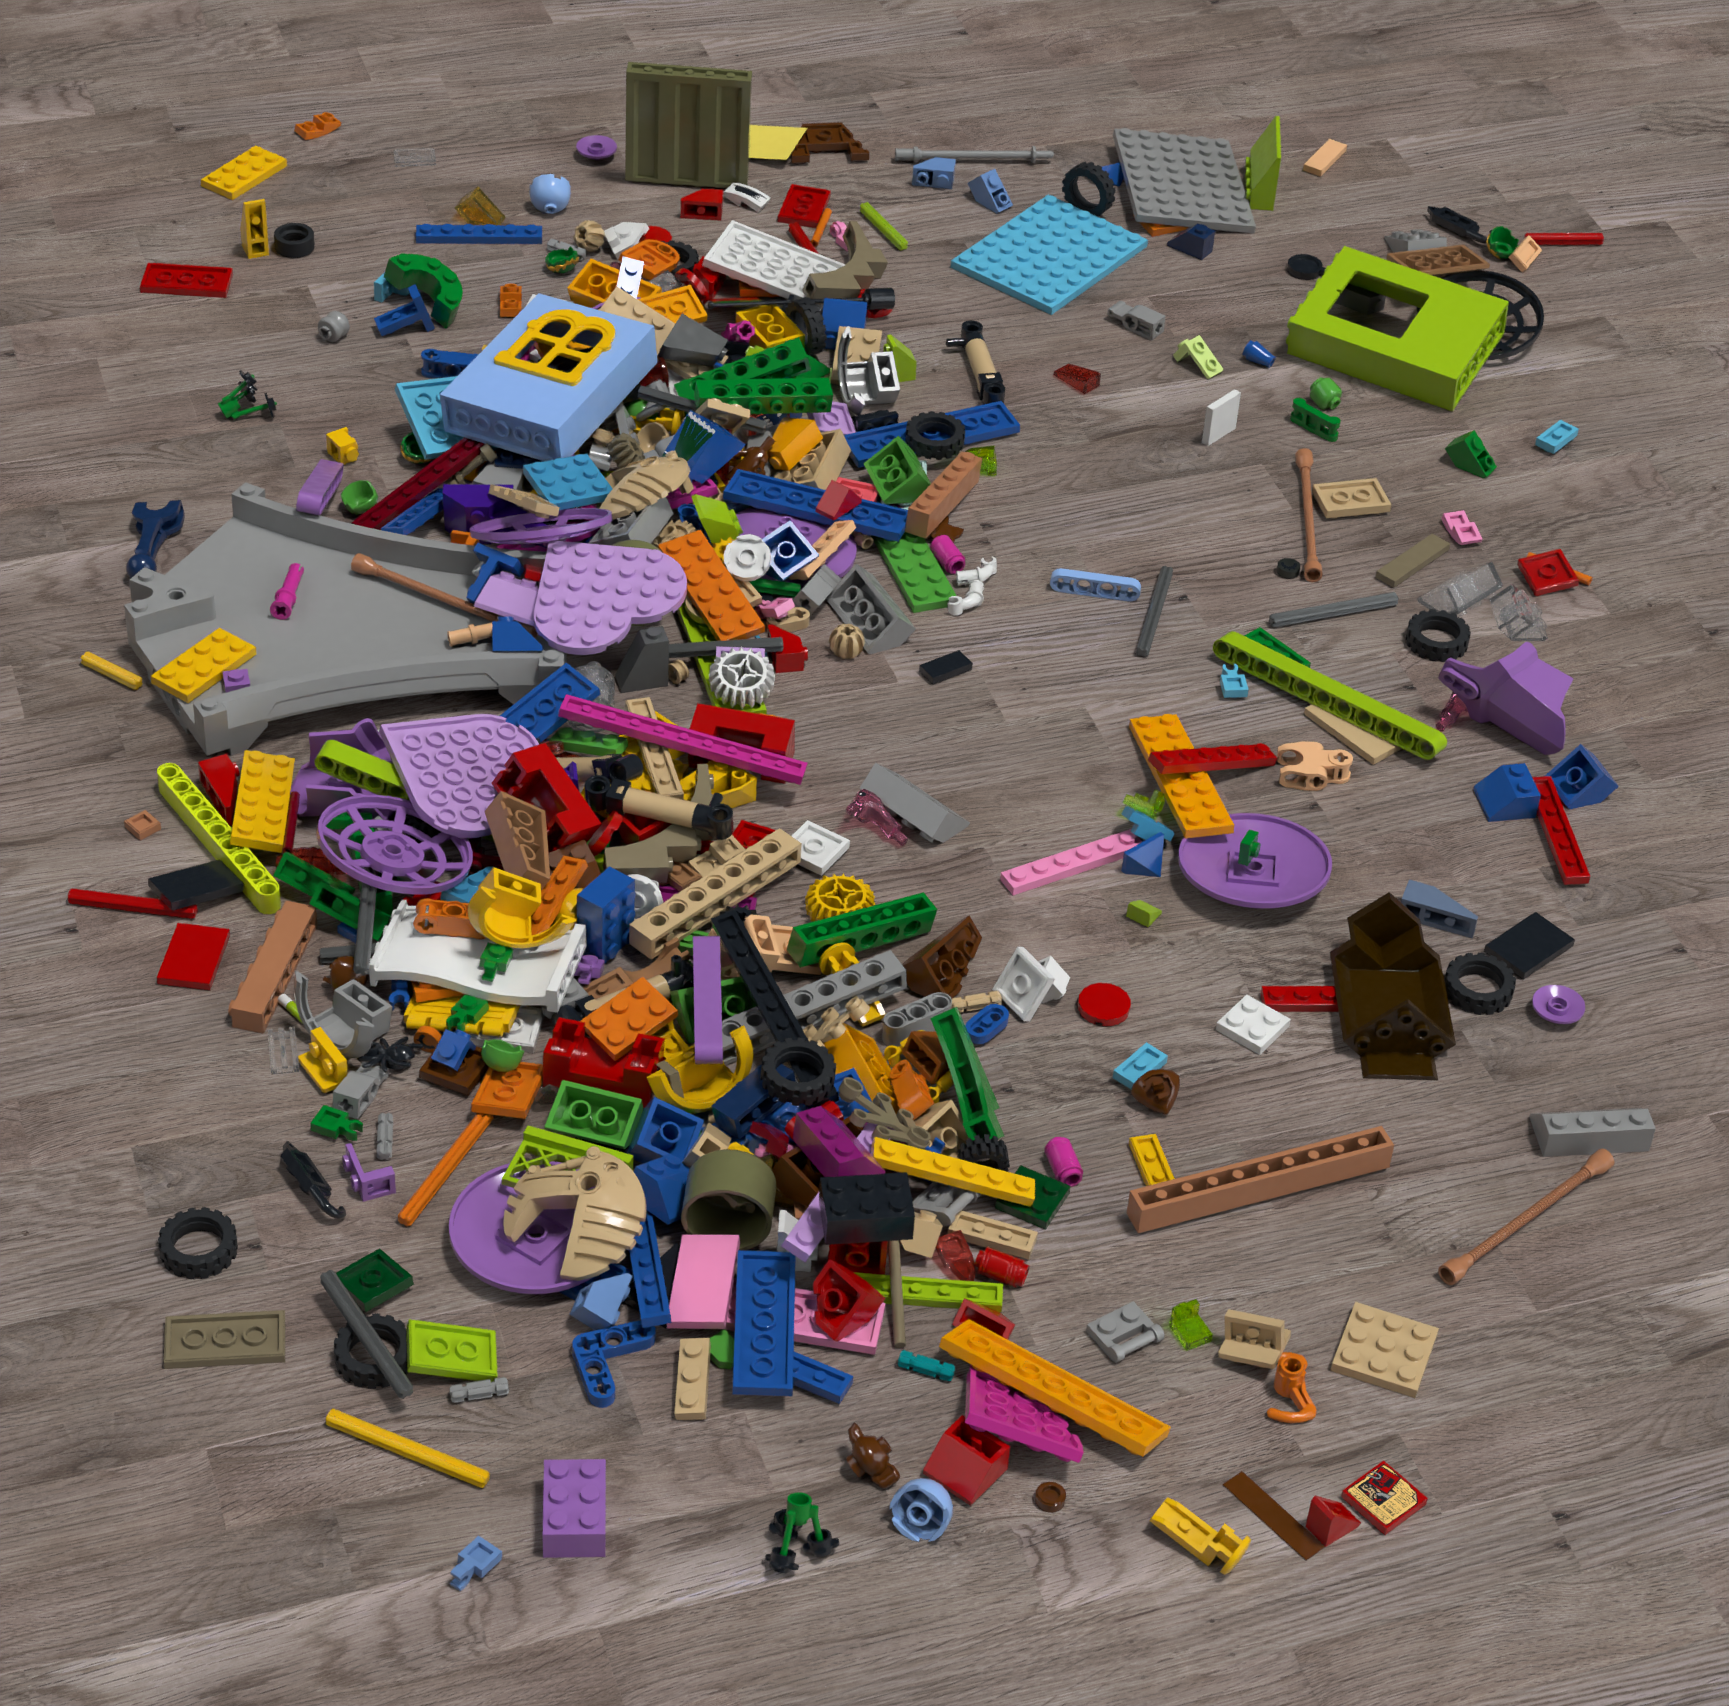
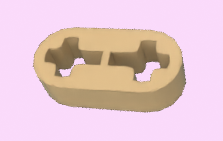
[766,607,810,632]

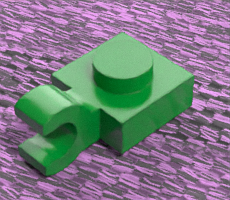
[480,942,514,982]

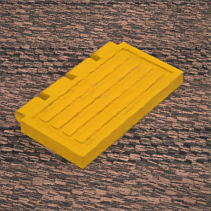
[404,994,521,1037]

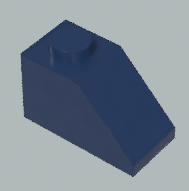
[1167,224,1215,260]

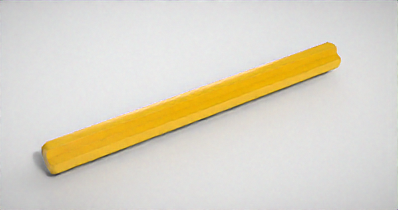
[326,1409,490,1488]

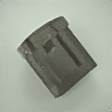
[531,1080,559,1112]

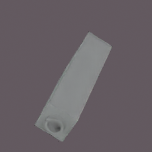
[473,460,527,506]

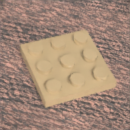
[1331,1302,1439,1398]

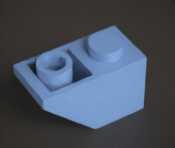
[912,157,956,189]
[967,169,1013,213]
[569,1273,632,1330]

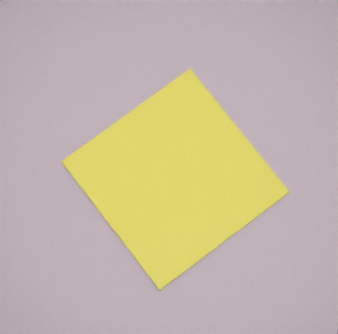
[749,125,807,160]

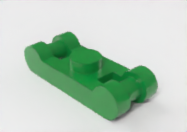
[1290,398,1341,442]

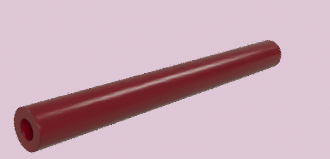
[282,791,300,854]

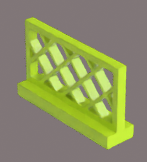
[502,1125,633,1191]

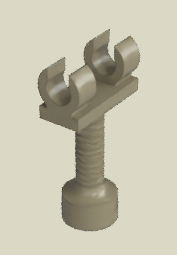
[444,443,498,484]

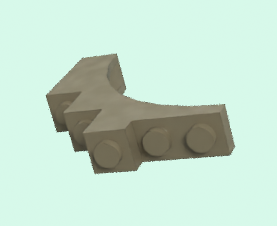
[802,221,888,304]
[603,764,716,883]

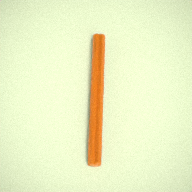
[398,1113,494,1227]

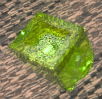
[1123,789,1165,817]
[1169,1299,1213,1351]

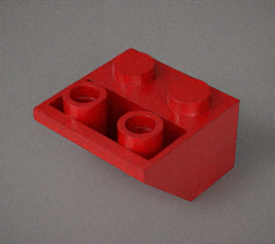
[923,1415,1010,1506]

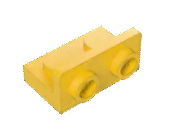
[298,1027,348,1093]

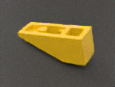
[240,199,269,259]

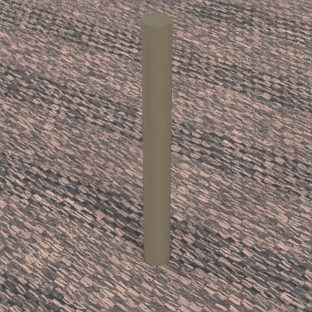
[888,1241,906,1348]

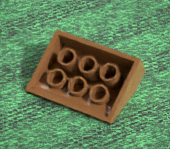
[1387,245,1490,278]

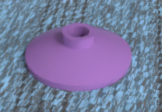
[576,135,617,160]
[1532,985,1585,1024]

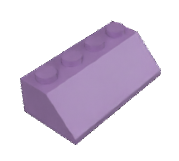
[474,571,539,627]

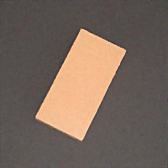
[1508,235,1542,272]

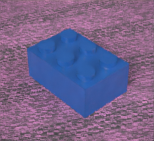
[577,866,636,964]

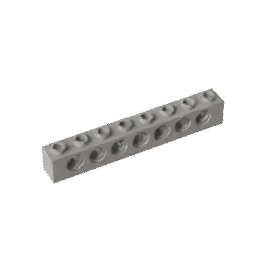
[722,950,907,1065]

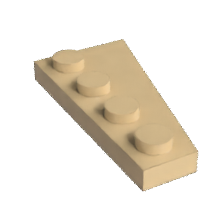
[489,484,560,519]

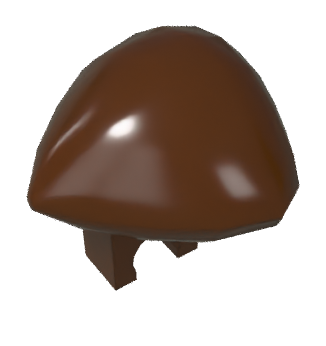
[323,956,369,994]
[1131,1069,1180,1115]

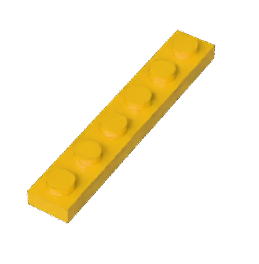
[871,1137,1035,1207]

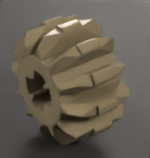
[608,433,645,468]

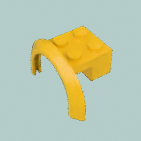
[468,867,576,948]
[647,1025,753,1114]

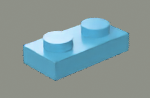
[1535,420,1579,454]
[1113,1042,1168,1089]

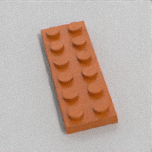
[658,530,765,641]

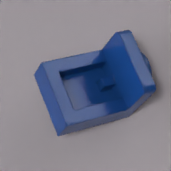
[431,1029,476,1071]

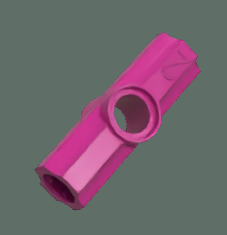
[721,321,755,343]

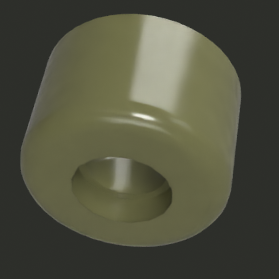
[681,1149,776,1250]

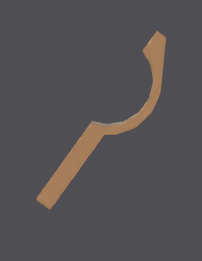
[583,937,691,999]

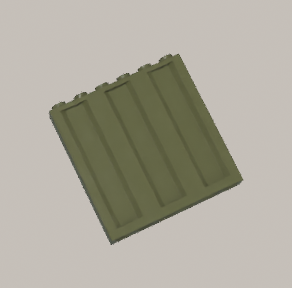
[625,62,752,189]

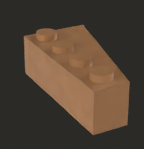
[484,791,550,890]

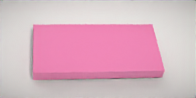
[667,1235,740,1329]

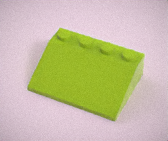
[1245,116,1281,211]

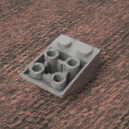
[1384,229,1447,253]

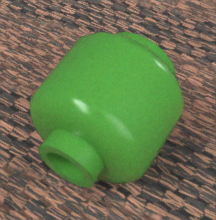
[1310,377,1342,410]

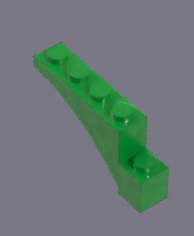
[930,1007,1004,1141]

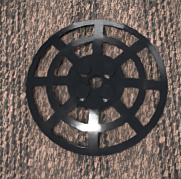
[1416,270,1544,360]

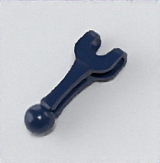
[126,500,185,579]

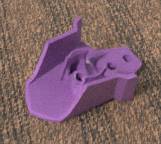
[1438,642,1573,755]
[290,718,395,820]

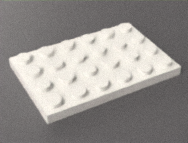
[702,220,845,311]

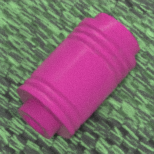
[930,535,966,574]
[1044,1137,1083,1187]

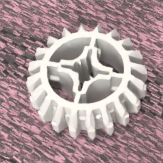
[709,646,775,709]

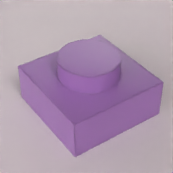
[223,669,250,693]

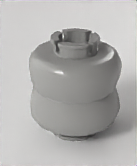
[317,311,350,342]

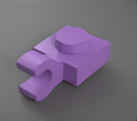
[574,955,605,985]

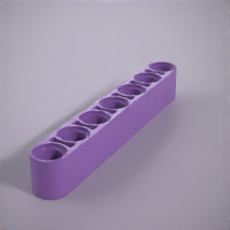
[296,459,344,516]
[693,936,723,1065]

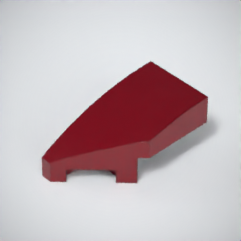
[749,1121,789,1157]

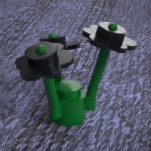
[217,370,277,420]

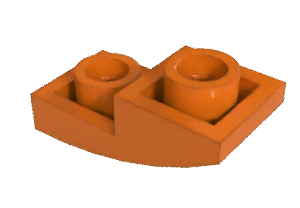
[294,112,341,140]
[500,283,522,317]

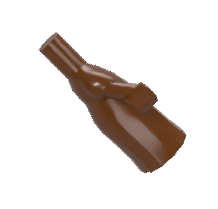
[725,436,776,481]

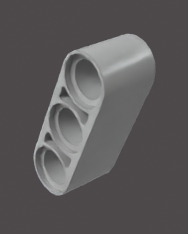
[882,992,952,1047]

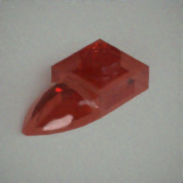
[935,1230,975,1281]

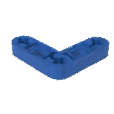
[572,1320,655,1408]

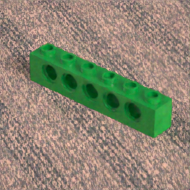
[674,337,811,416]
[694,378,833,414]
[787,892,938,968]

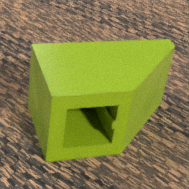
[883,334,917,382]

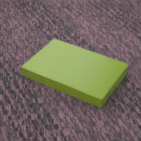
[406,1319,498,1382]

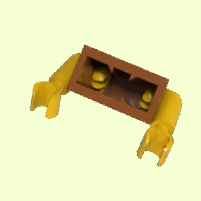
[884,1030,954,1104]

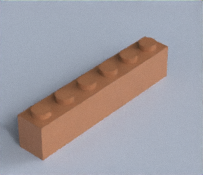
[905,452,982,539]
[228,901,317,1034]

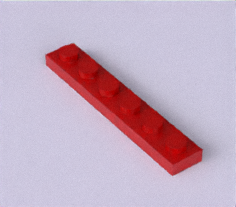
[1148,743,1278,774]
[1532,776,1590,885]

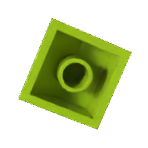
[691,494,743,545]

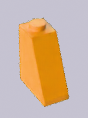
[767,417,823,471]

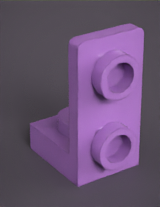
[342,1143,396,1202]

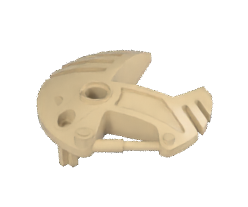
[599,451,694,519]
[503,1146,646,1281]

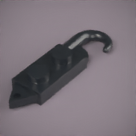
[1427,206,1492,244]
[281,1141,346,1219]

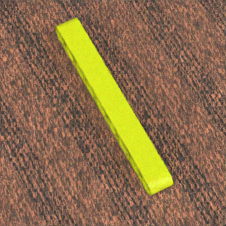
[157,763,281,914]

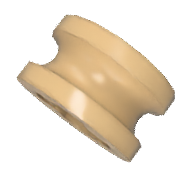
[668,659,689,684]

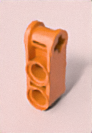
[413,898,486,939]
[890,1060,934,1121]

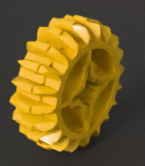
[805,873,875,922]

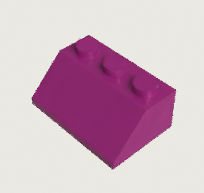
[793,1106,885,1177]

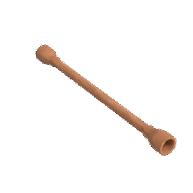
[1295,448,1323,582]
[351,553,538,639]
[1438,1148,1615,1285]

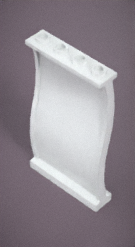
[367,899,587,1013]

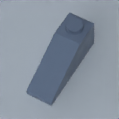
[1401,880,1478,939]

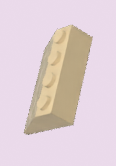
[770,429,851,490]

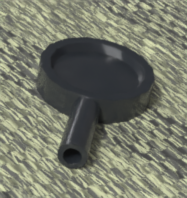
[1287,254,1326,280]

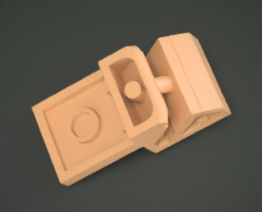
[708,915,822,980]

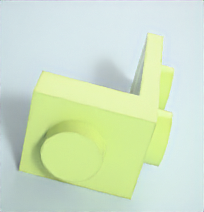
[1173,335,1223,379]

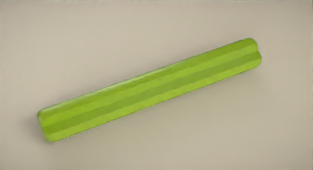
[860,202,908,251]

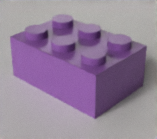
[543,1459,606,1558]

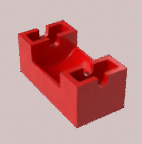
[688,703,795,784]
[492,743,602,853]
[543,1017,665,1108]

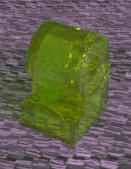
[966,445,997,476]

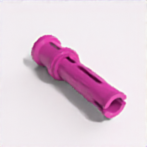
[270,563,304,620]

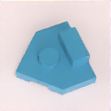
[1121,806,1174,841]

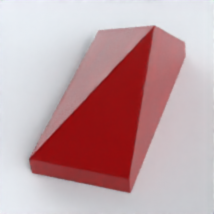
[952,1298,1015,1340]

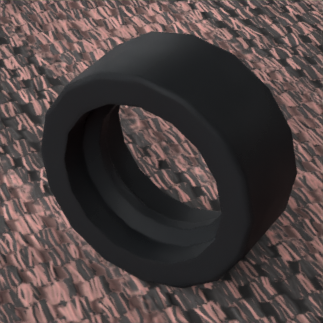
[274,223,315,258]

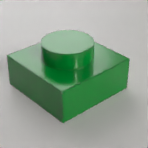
[1238,829,1261,866]

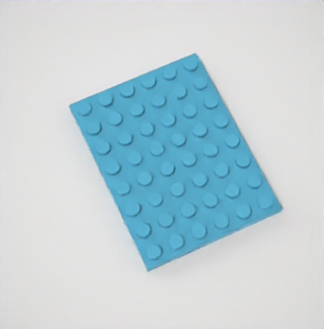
[950,195,1148,315]

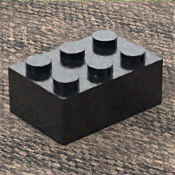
[819,1172,915,1245]

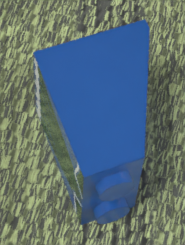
[662,410,745,484]

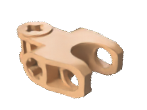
[1277,741,1353,791]

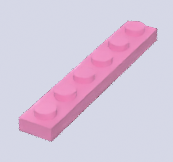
[1000,829,1142,895]

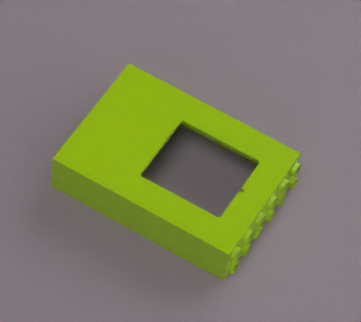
[1286,246,1509,412]

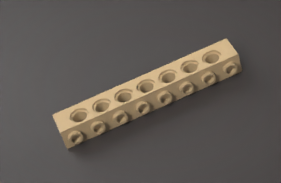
[629,828,802,959]

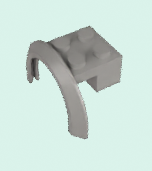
[837,326,900,415]
[294,971,392,1058]

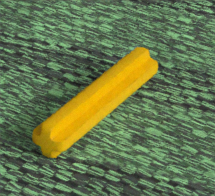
[81,652,143,690]

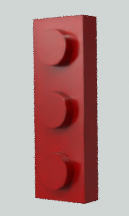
[1260,986,1339,1012]

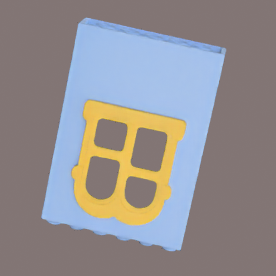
[440,293,657,461]

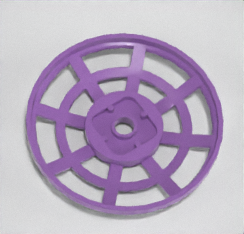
[470,508,613,548]
[316,795,473,895]

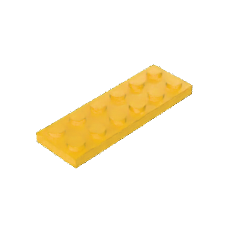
[230,750,295,853]

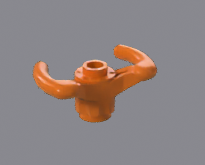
[1267,1352,1317,1423]

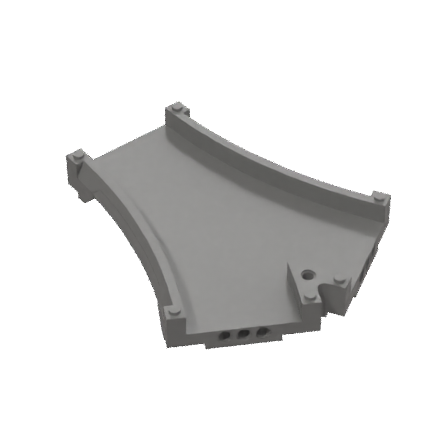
[124,482,567,756]

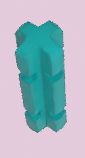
[898,1350,955,1382]

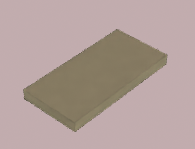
[164,1310,285,1369]

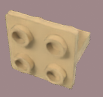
[1218,1309,1291,1369]

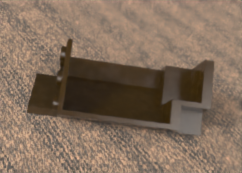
[1330,892,1456,1081]

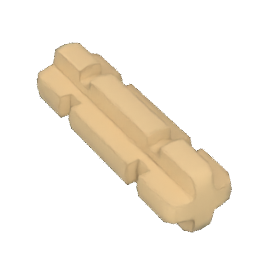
[952,990,1002,1013]

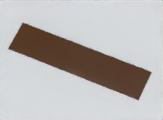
[1223,1471,1326,1560]

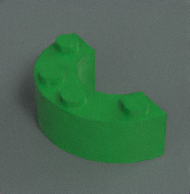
[384,253,463,329]

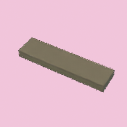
[1376,534,1450,588]

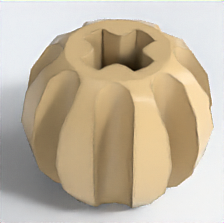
[573,220,605,252]
[829,624,865,659]

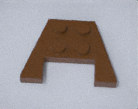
[791,122,870,163]

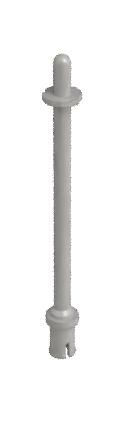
[895,146,1054,163]

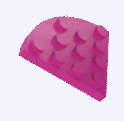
[965,1365,1084,1463]

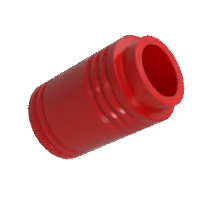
[974,1247,1030,1288]

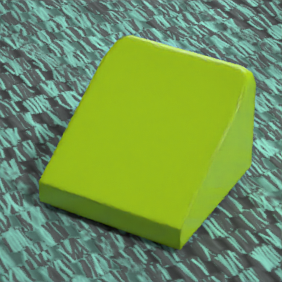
[1126,900,1162,927]

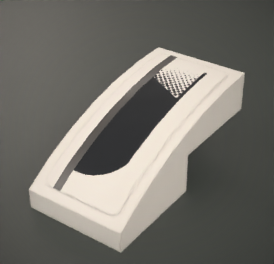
[723,183,770,213]

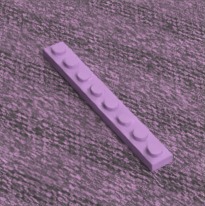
[781,1123,894,1262]

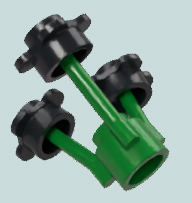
[765,1492,840,1573]

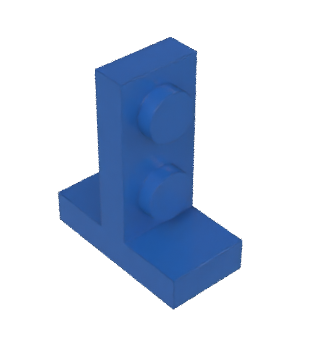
[374,284,435,336]
[466,543,525,604]

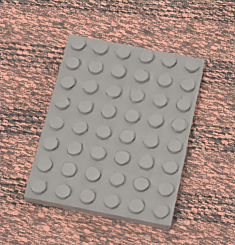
[1113,128,1256,234]

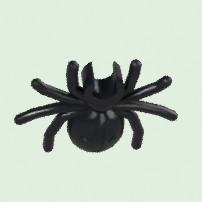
[357,1036,423,1073]

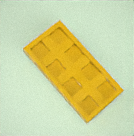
[201,145,287,200]
[151,627,256,703]

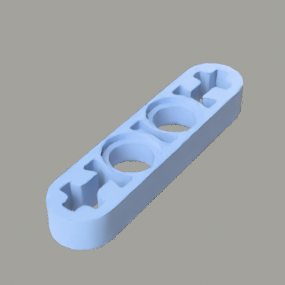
[1050,568,1141,602]

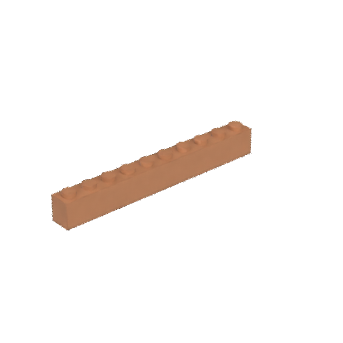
[1127,1126,1394,1233]

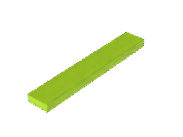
[853,1272,1003,1312]

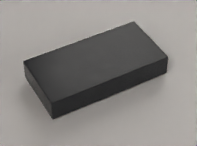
[919,650,973,685]

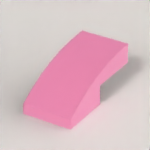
[1441,510,1482,545]

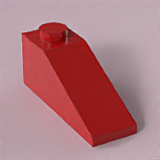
[198,754,240,826]

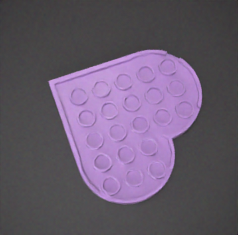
[534,541,687,655]
[379,714,539,839]

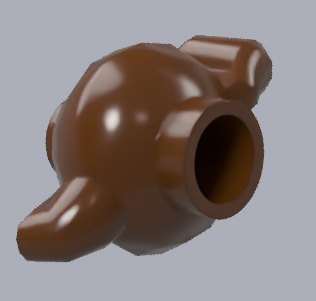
[846,1422,900,1489]

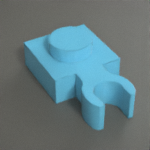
[1220,664,1249,698]

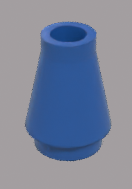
[1242,340,1276,368]

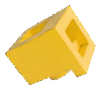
[326,427,359,465]

